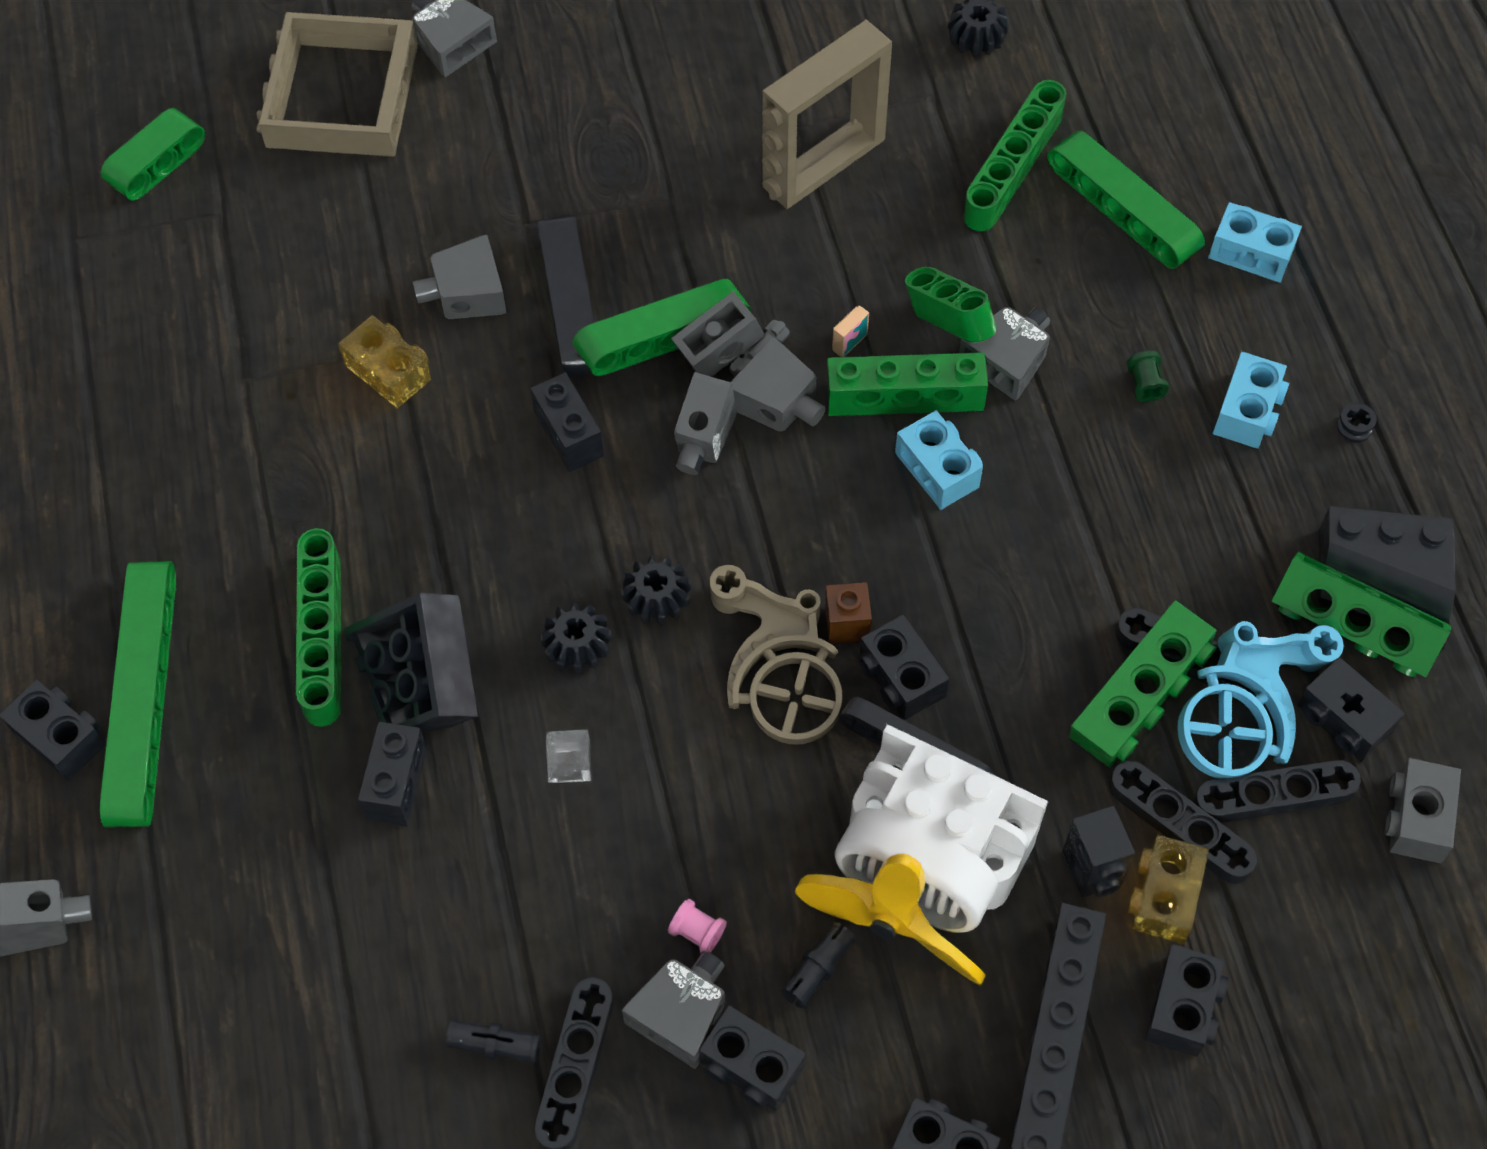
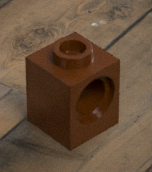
[825,582,872,644]

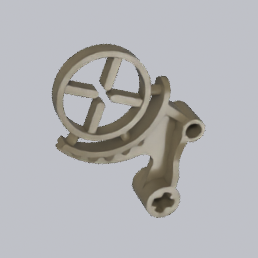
[710,565,842,745]

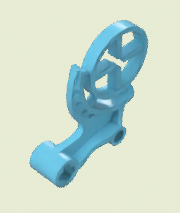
[1178,621,1344,778]

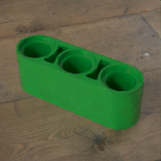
[101,108,205,200]
[905,267,997,343]

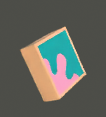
[832,306,869,357]

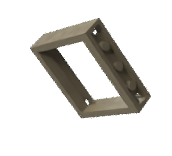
[257,12,418,157]
[762,19,892,209]

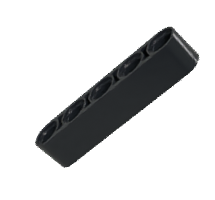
[537,215,594,377]

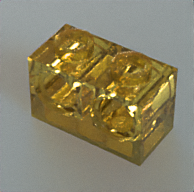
[338,315,431,409]
[1128,835,1209,944]

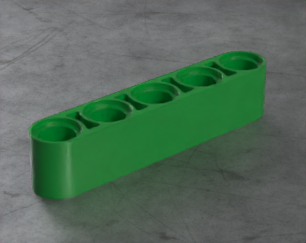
[963,80,1066,231]
[1048,130,1205,269]
[572,279,752,376]
[296,528,341,727]

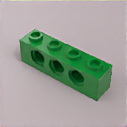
[827,353,988,416]
[1272,551,1452,677]
[1069,600,1217,768]

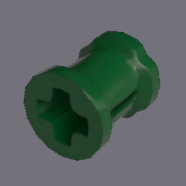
[1126,351,1169,402]

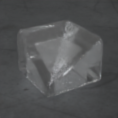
[546,730,591,783]

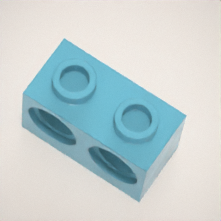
[1209,202,1302,283]
[1213,351,1289,449]
[895,410,983,510]

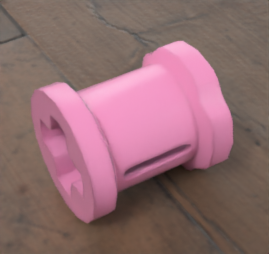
[668,899,727,953]

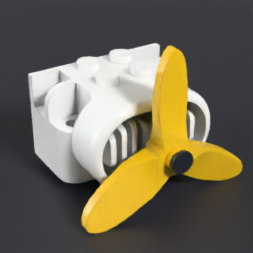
[795,724,1048,986]

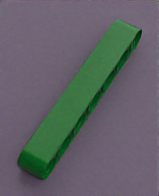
[100,561,176,828]

